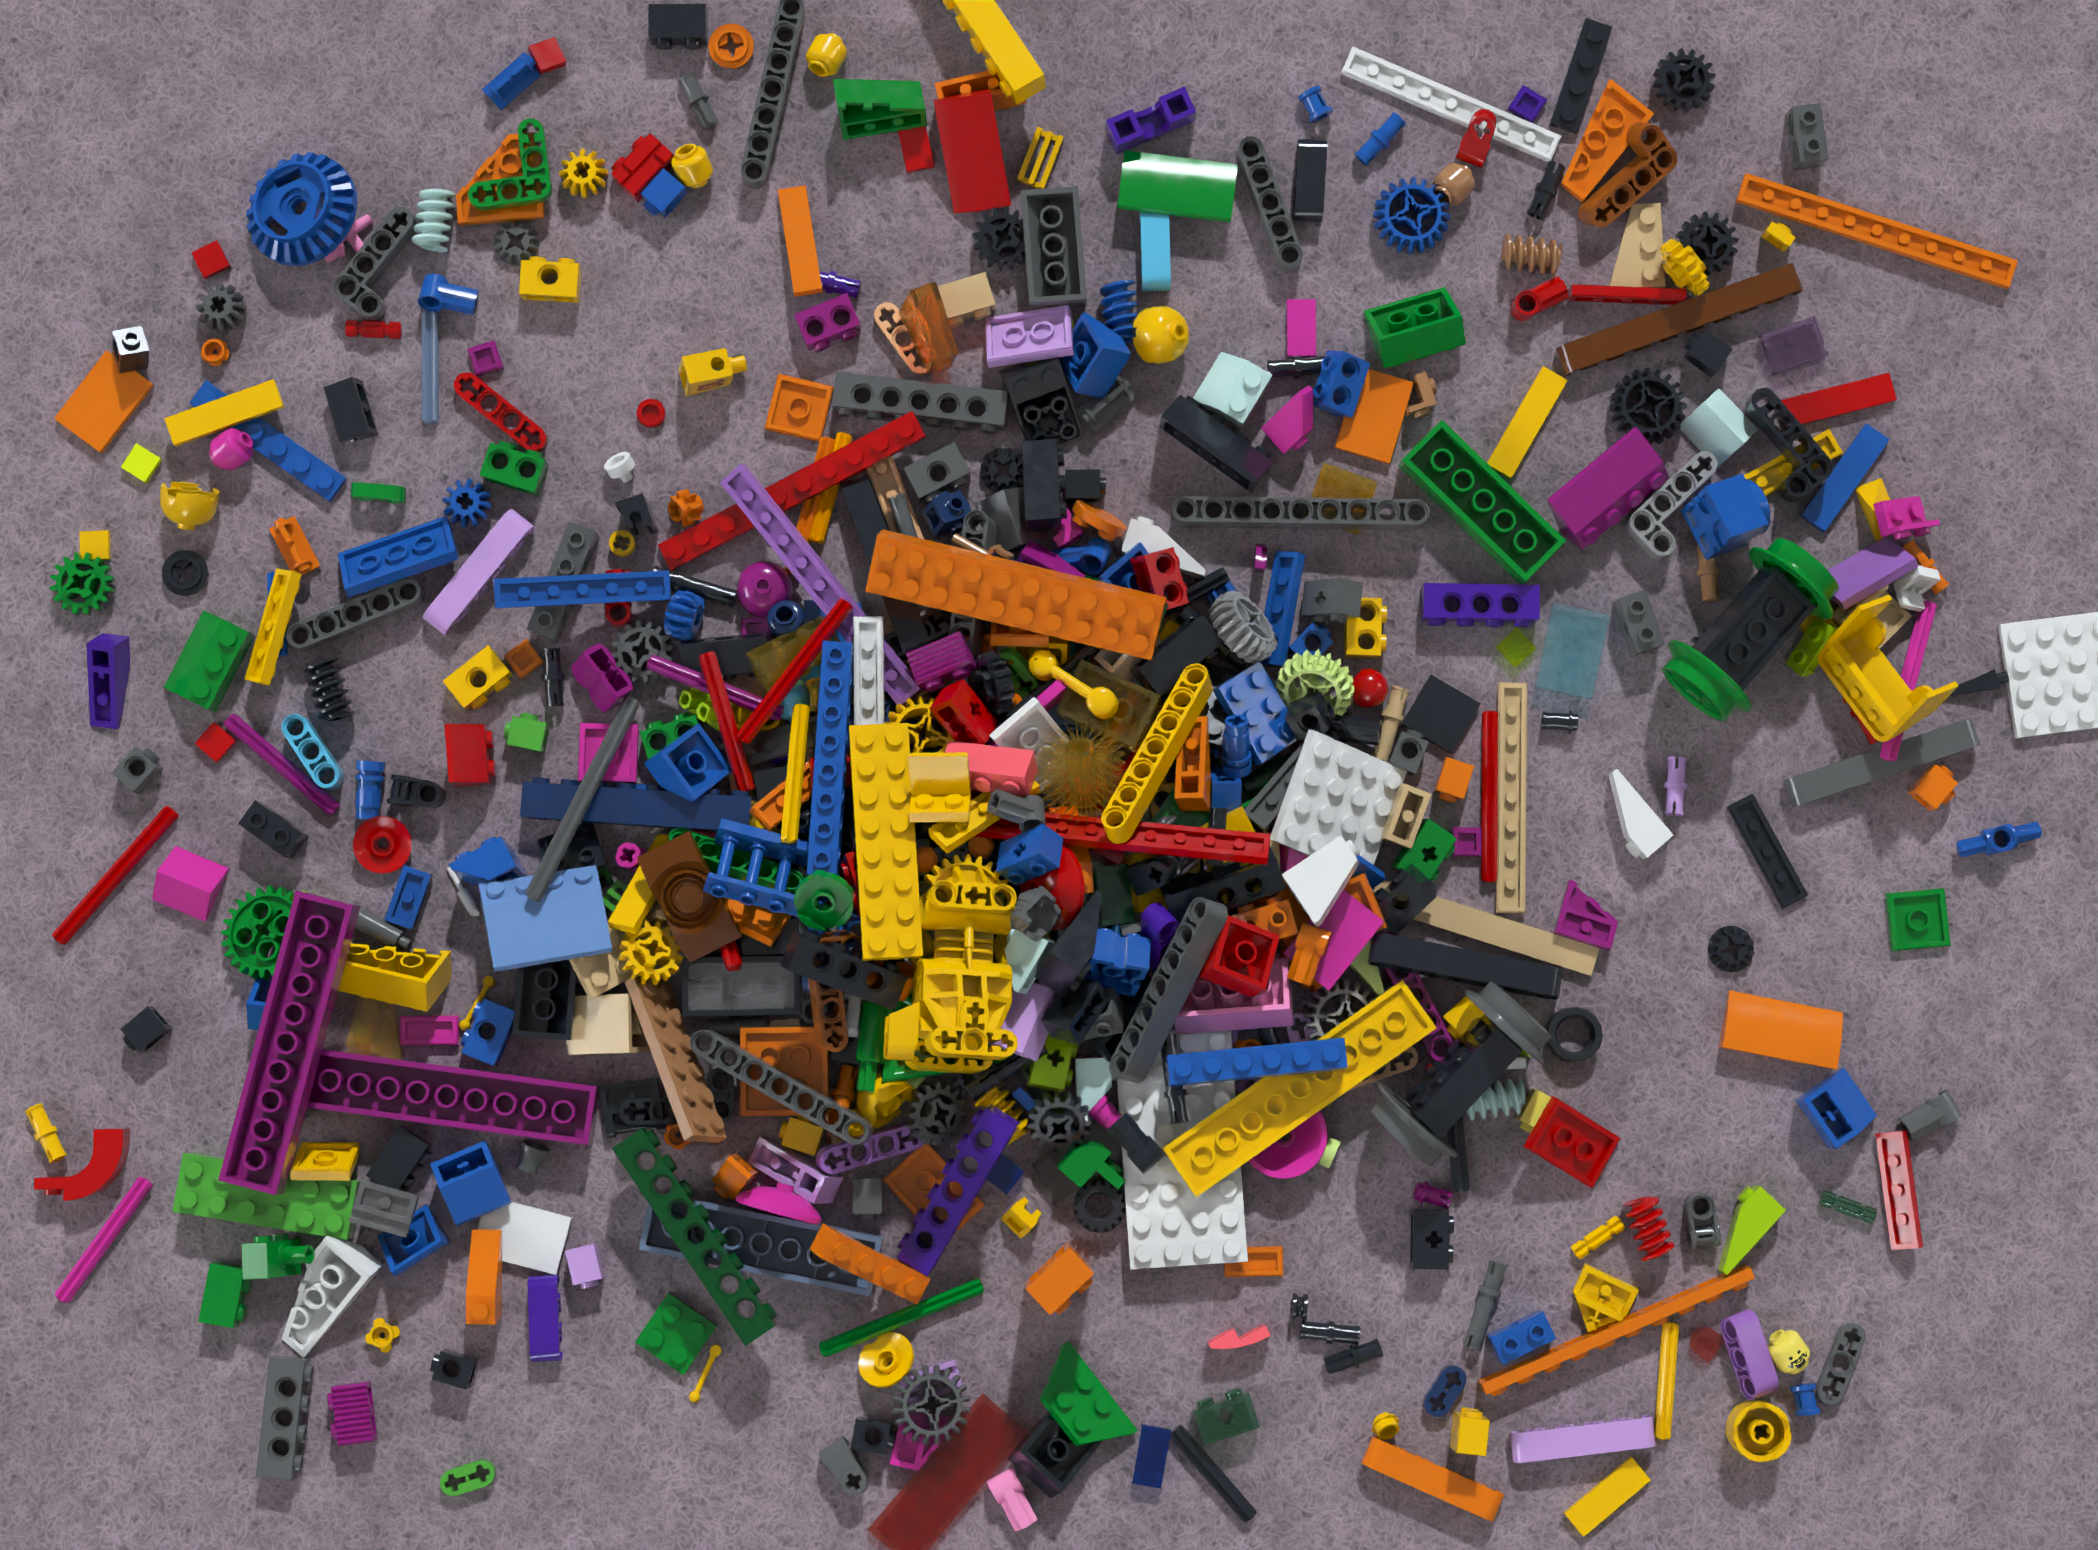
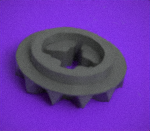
[493,220,540,266]

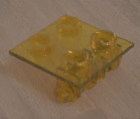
[1304,462,1377,536]

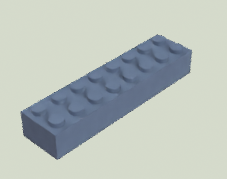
[639,1191,884,1296]

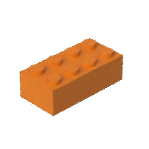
[1025,1242,1094,1315]

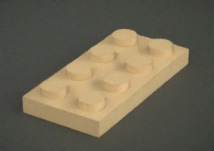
[569,900,683,1000]

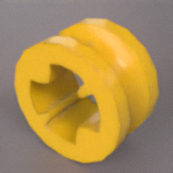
[609,530,636,557]

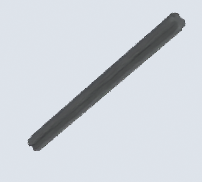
[525,696,640,902]

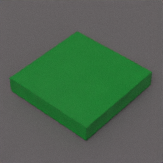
[1885,888,1951,951]

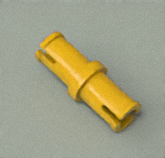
[25,1103,67,1164]

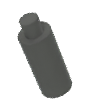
[355,909,411,950]

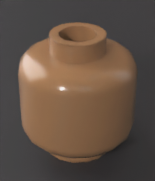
[1432,163,1475,206]

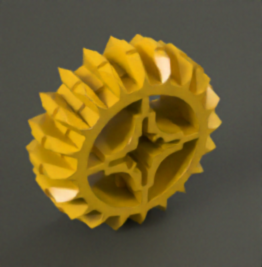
[884,696,955,753]

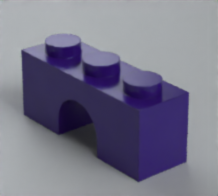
[1105,86,1196,155]

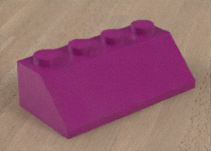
[1547,427,1669,550]

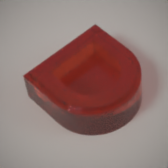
[1689,1327,1725,1363]

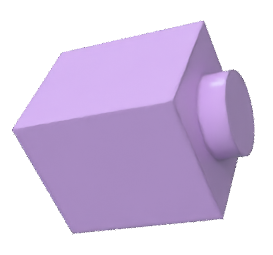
[565,1243,605,1289]

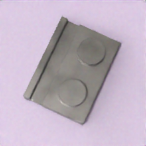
[349,1180,420,1238]

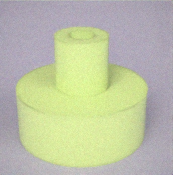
[1318,1137,1340,1168]

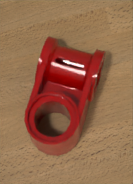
[1455,109,1497,168]

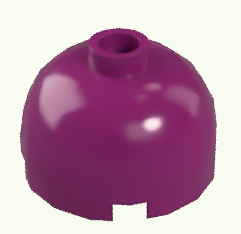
[736,561,794,618]

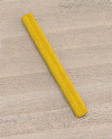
[781,704,810,844]

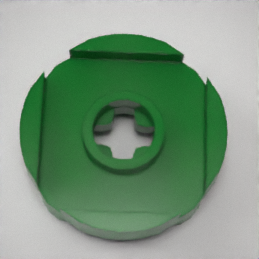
[794,870,854,930]

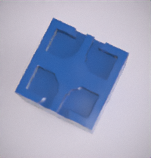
[1681,473,1771,560]

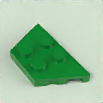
[1039,1341,1138,1447]

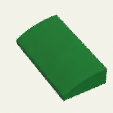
[1117,150,1238,223]

